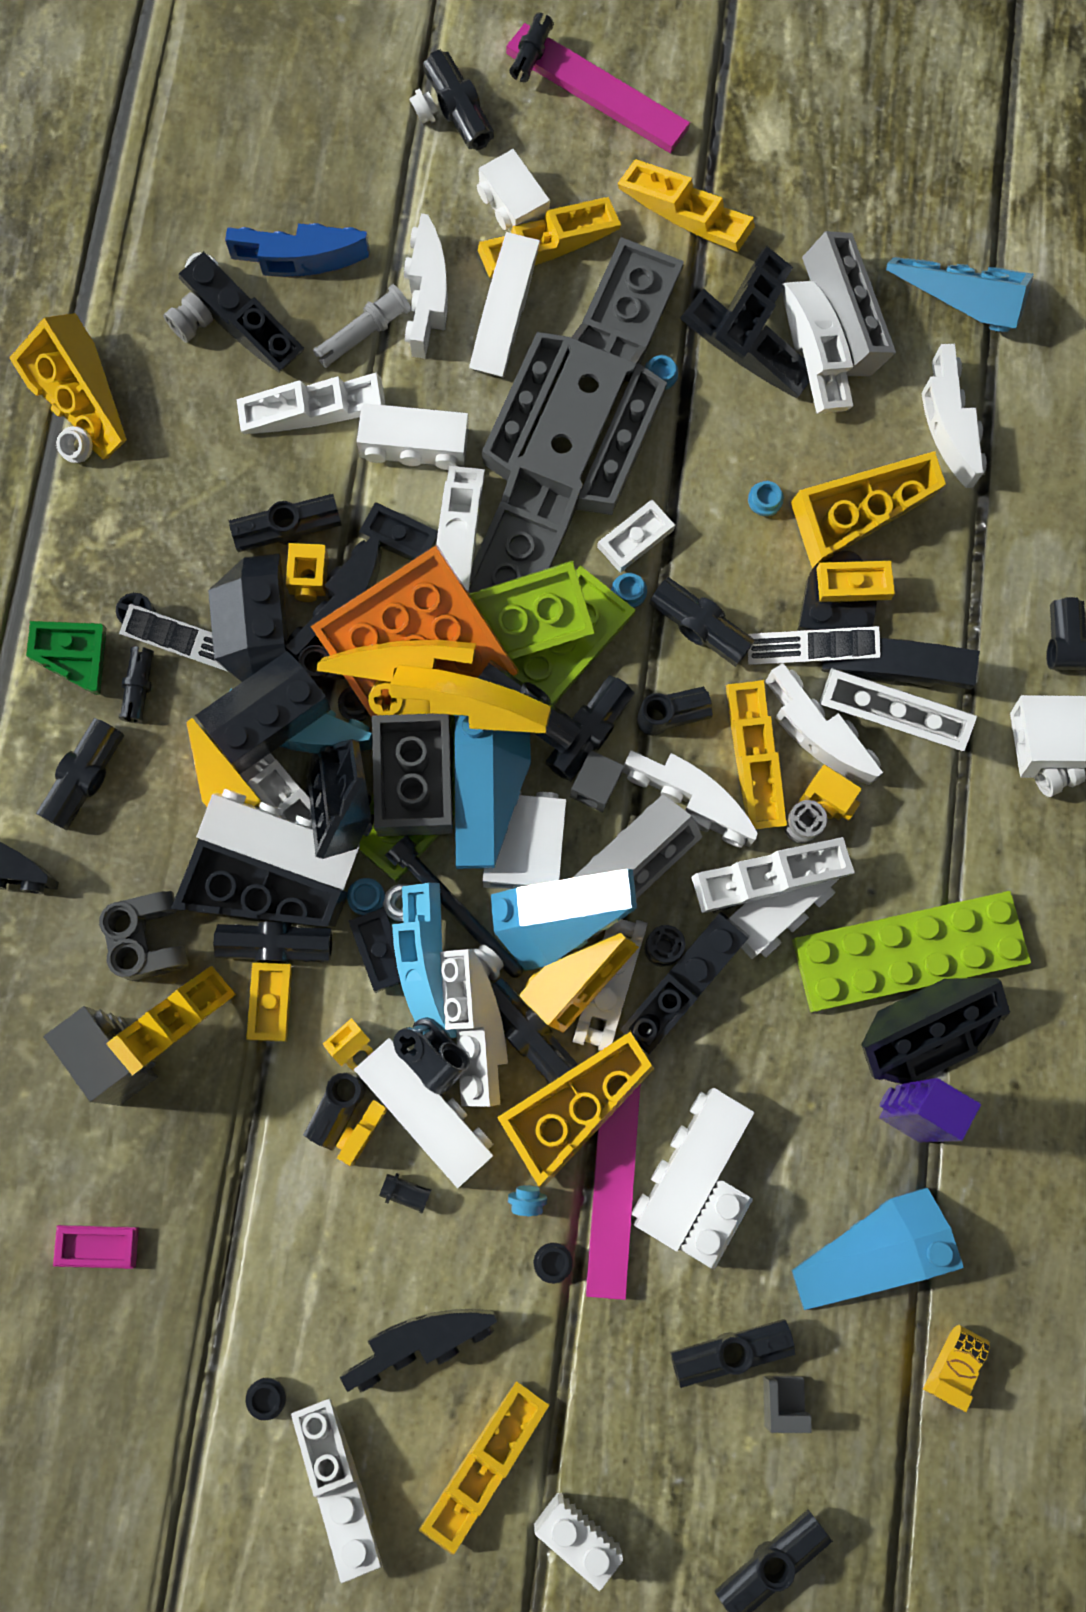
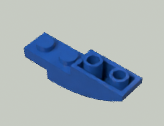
[225,223,370,277]

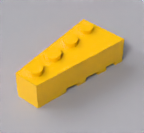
[791,451,946,569]
[497,1032,654,1187]

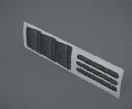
[119,604,228,672]
[748,626,880,665]

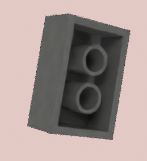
[372,714,453,837]
[43,1006,158,1106]

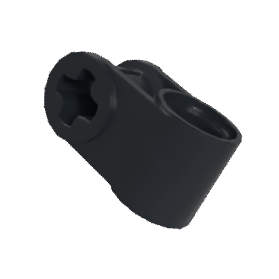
[393,1017,470,1095]

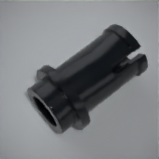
[379,1173,432,1214]

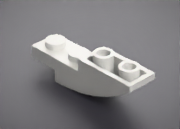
[404,213,448,359]
[782,281,854,414]
[922,344,986,488]
[437,466,485,593]
[765,663,883,785]
[622,750,758,848]
[440,949,508,1106]
[291,1399,383,1583]

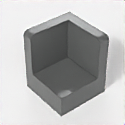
[570,751,624,813]
[763,1376,812,1433]

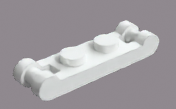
[572,919,648,1051]

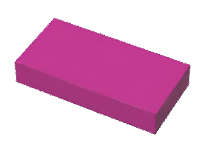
[53,1225,139,1269]

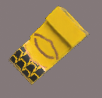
[923,1325,990,1412]

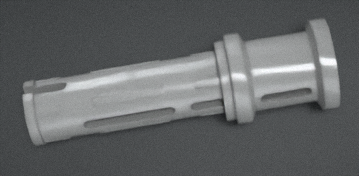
[313,284,411,368]

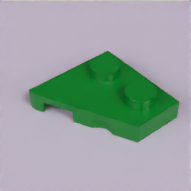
[26,621,107,695]

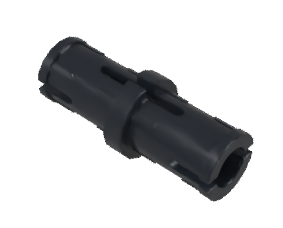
[509,13,554,82]
[119,646,154,723]

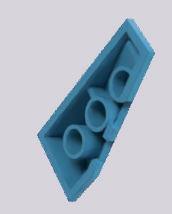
[886,257,1034,332]
[455,715,531,869]

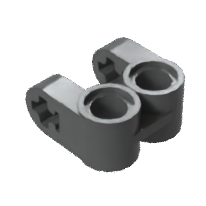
[99,891,189,981]

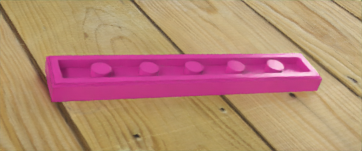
[506,23,690,154]
[585,1084,641,1300]

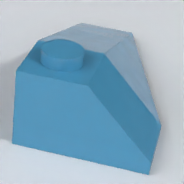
[491,868,637,971]
[791,1188,964,1310]

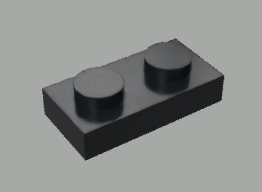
[359,502,438,561]
[348,908,401,993]

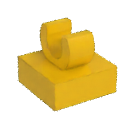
[323,1018,374,1071]

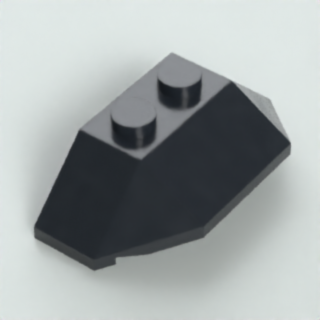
[208,554,288,682]
[307,739,374,859]
[861,978,1010,1084]

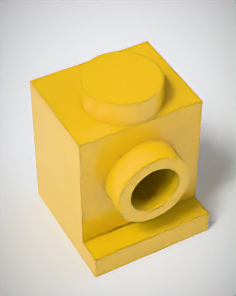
[286,543,329,602]
[798,765,862,821]

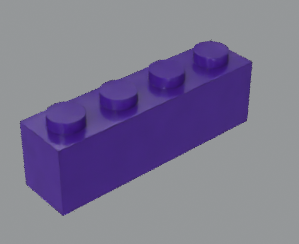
[879,1078,981,1142]

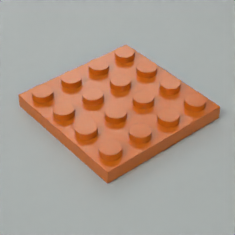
[311,545,518,717]

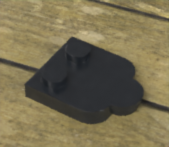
[797,551,877,631]

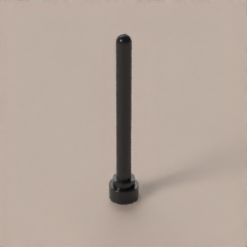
[384,835,523,978]

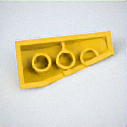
[9,313,127,460]

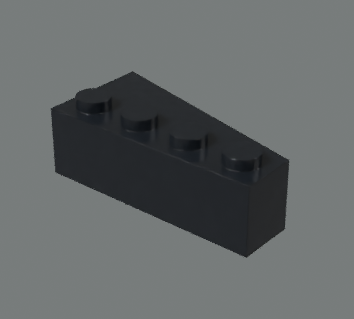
[171,839,348,928]

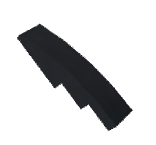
[714,246,793,360]
[680,289,810,398]
[821,638,980,690]

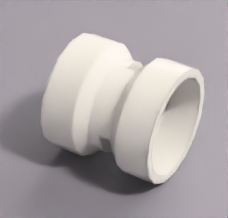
[1034,768,1086,797]

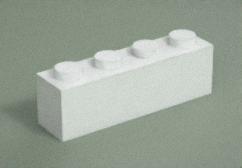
[819,668,977,751]
[196,789,360,890]
[354,1038,494,1188]
[631,1088,755,1252]

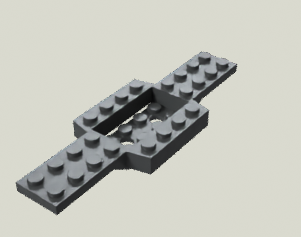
[469,237,684,594]

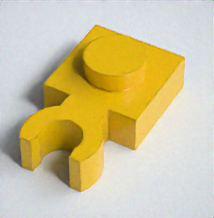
[336,1100,388,1166]

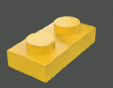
[817,561,895,602]
[246,963,292,1042]

